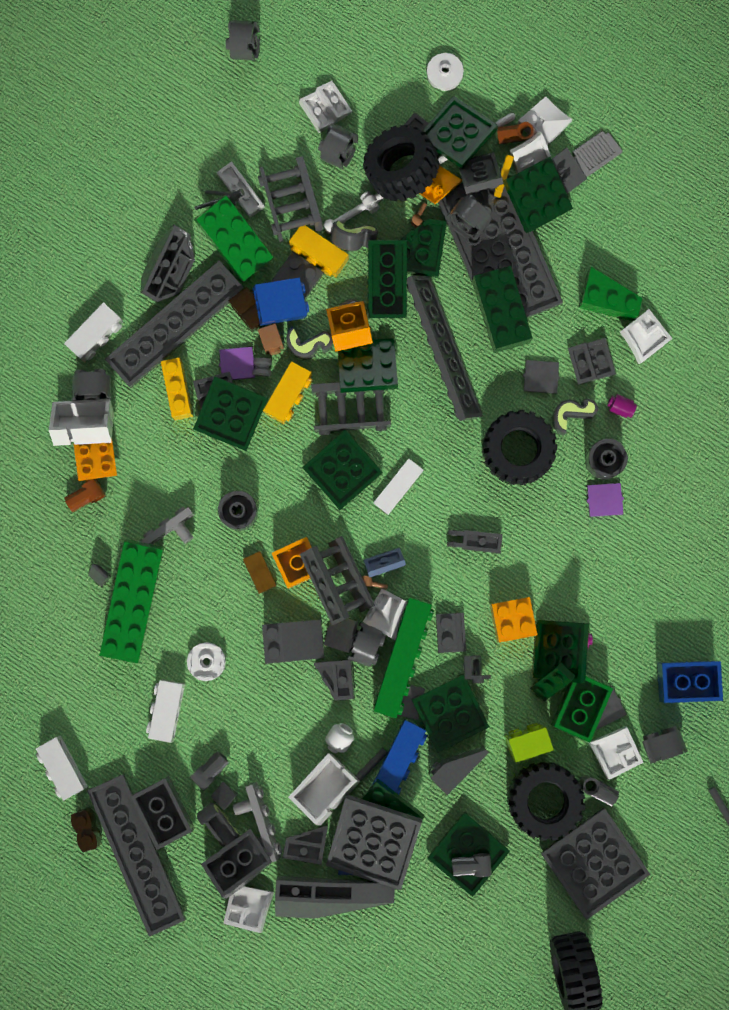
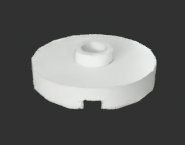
[426,53,464,91]
[187,642,226,681]

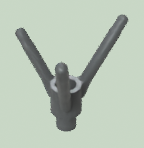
[195,189,245,210]

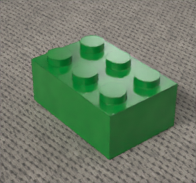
[551,676,613,743]

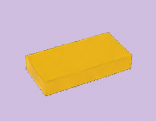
[494,155,514,198]

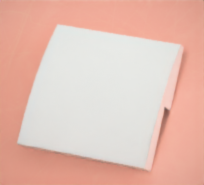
[299,81,352,133]

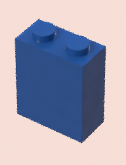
[253,277,309,326]

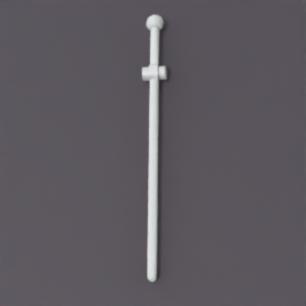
[323,113,515,234]

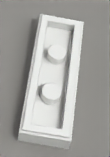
[216,161,265,218]
[373,459,424,515]

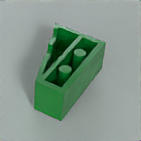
[579,267,643,321]

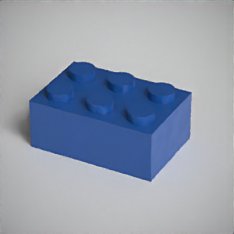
[657,661,723,703]

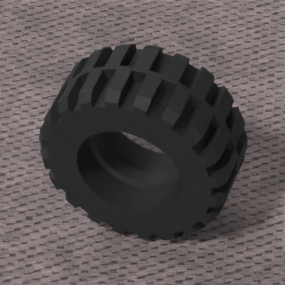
[363,125,439,201]
[482,410,558,485]
[507,762,585,841]
[550,931,603,1010]

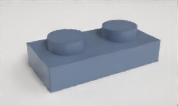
[364,548,406,578]

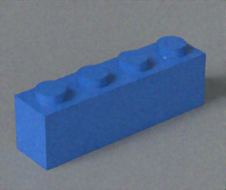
[372,719,428,795]

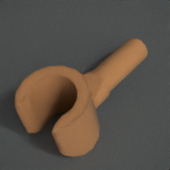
[411,202,427,228]
[362,576,388,589]

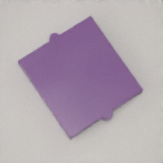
[219,347,255,380]
[586,483,624,517]

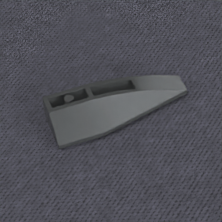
[275,876,395,919]

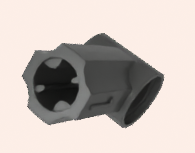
[190,751,230,791]
[579,775,619,807]
[452,853,492,877]

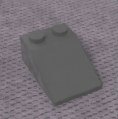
[262,620,324,664]
[429,746,489,795]
[201,829,272,900]

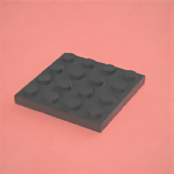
[326,795,423,891]
[540,808,651,920]

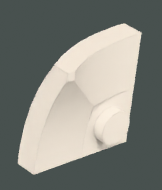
[518,97,572,145]
[510,131,552,174]
[620,309,672,364]
[363,589,408,640]
[588,726,643,780]
[223,886,274,933]

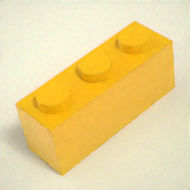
[289,225,349,277]
[161,358,194,420]
[263,361,313,424]

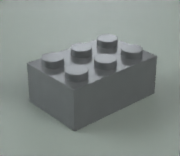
[130,776,195,850]

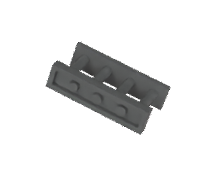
[258,156,323,242]
[311,382,391,435]
[299,536,375,625]

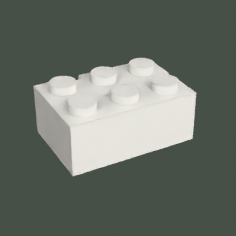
[49,399,114,446]
[288,753,361,825]

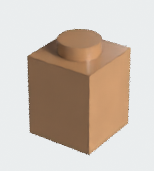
[257,323,284,355]

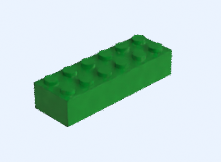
[99,539,164,664]
[373,598,434,718]

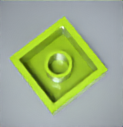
[504,723,554,762]

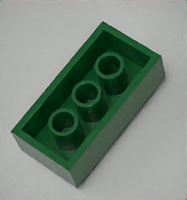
[368,240,407,318]
[472,266,533,353]

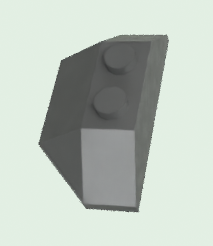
[140,225,195,302]

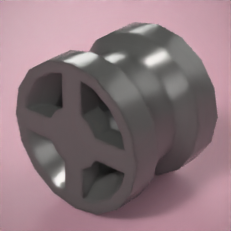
[253,358,272,376]

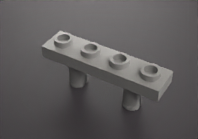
[136,507,195,545]
[233,782,282,862]

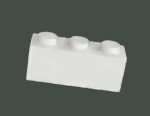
[64,302,123,363]
[146,679,185,743]
[36,736,88,801]

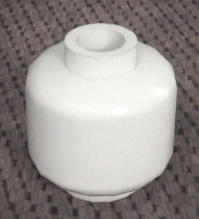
[325,723,354,753]

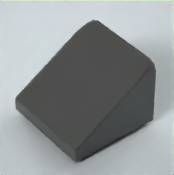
[88,564,111,587]
[211,781,238,810]

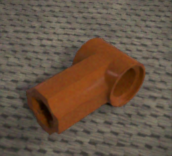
[497,122,537,144]
[64,479,106,512]

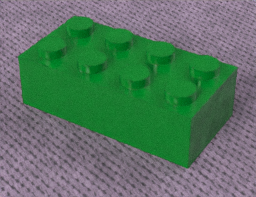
[194,195,274,281]

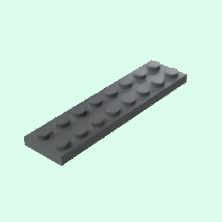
[105,261,244,388]
[407,276,483,421]
[87,774,186,937]

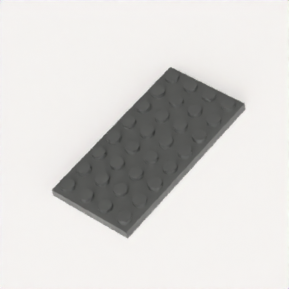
[438,167,563,318]

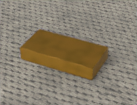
[243,551,276,594]

